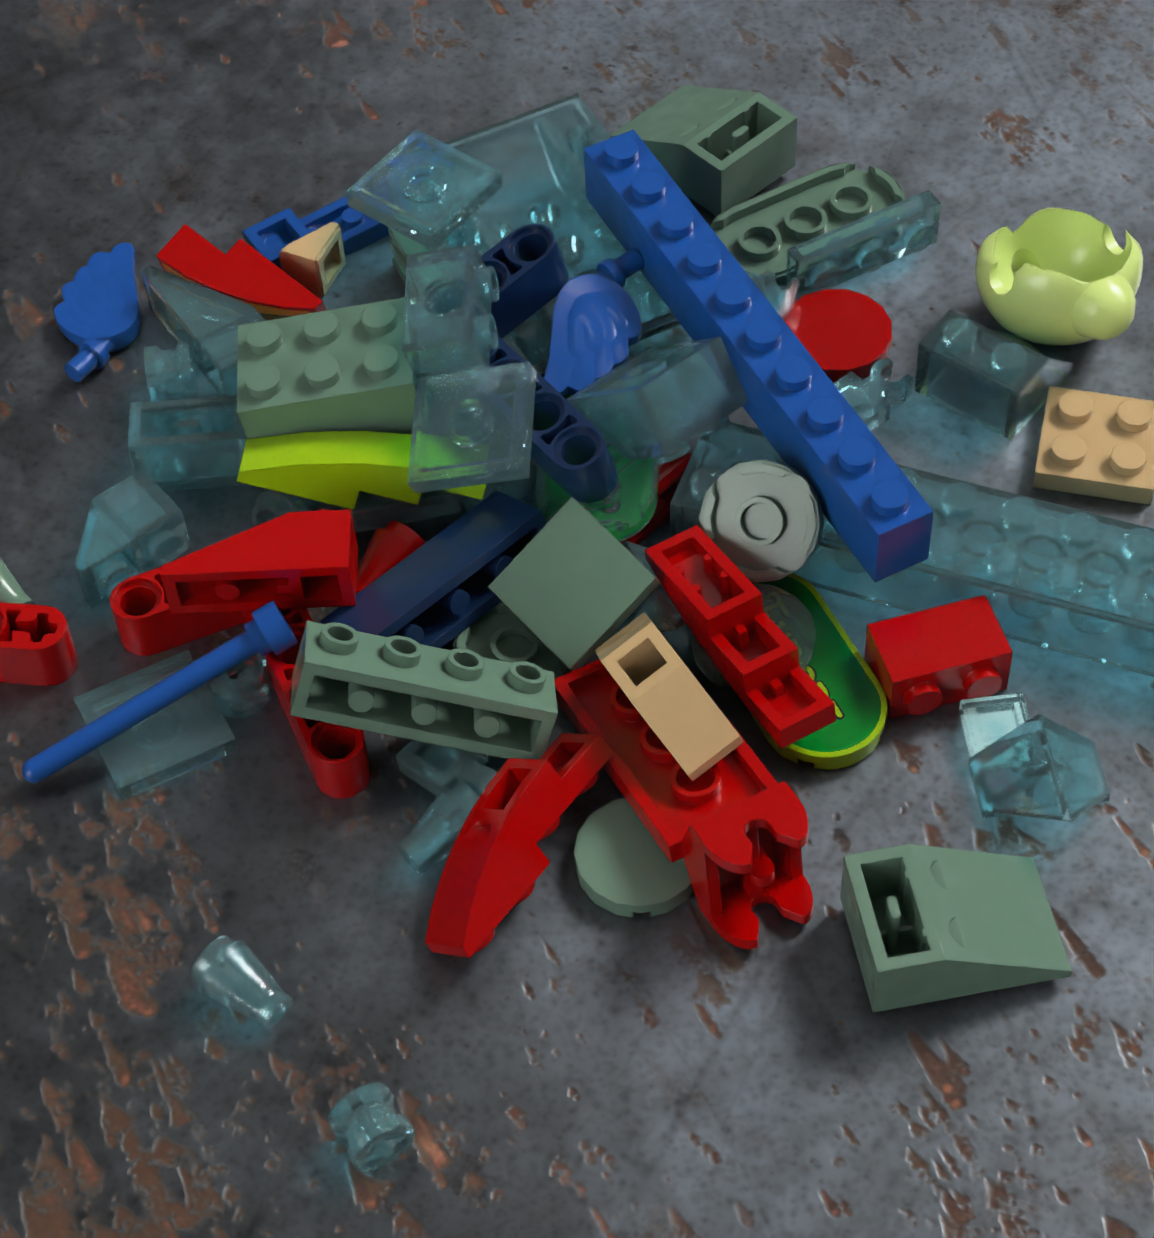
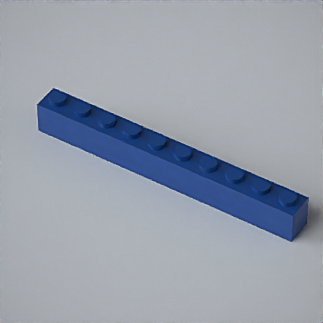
[584,129,934,582]

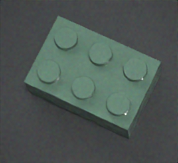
[237,296,428,439]

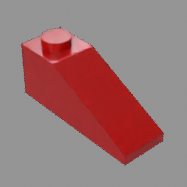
[160,509,358,614]

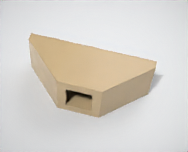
[595,612,744,781]

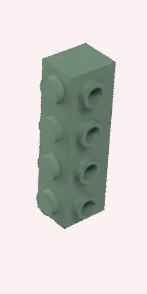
[290,621,558,759]

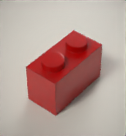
[864,595,1013,719]

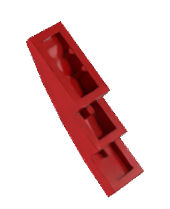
[644,525,836,749]

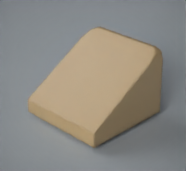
[279,222,346,299]

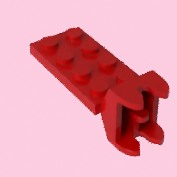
[555,633,814,949]

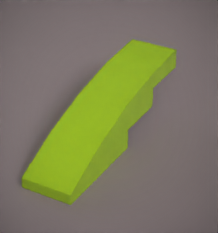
[237,431,491,510]

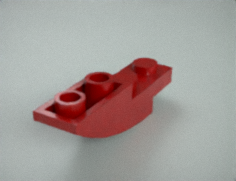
[425,733,614,958]

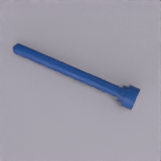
[22,600,299,783]

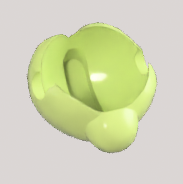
[975,208,1143,346]

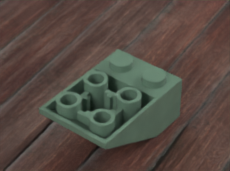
[609,85,797,216]
[840,844,1072,1013]

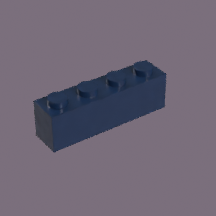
[318,490,546,648]

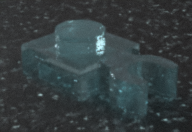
[833,358,913,431]

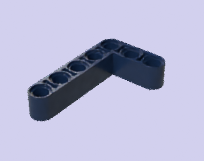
[414,223,619,503]

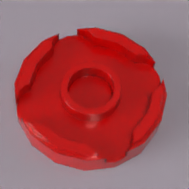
[782,289,892,384]

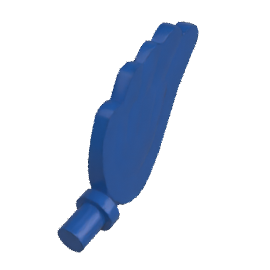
[53,242,141,382]
[544,248,644,398]

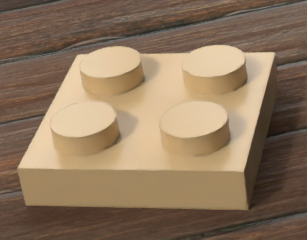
[1033,386,1154,505]

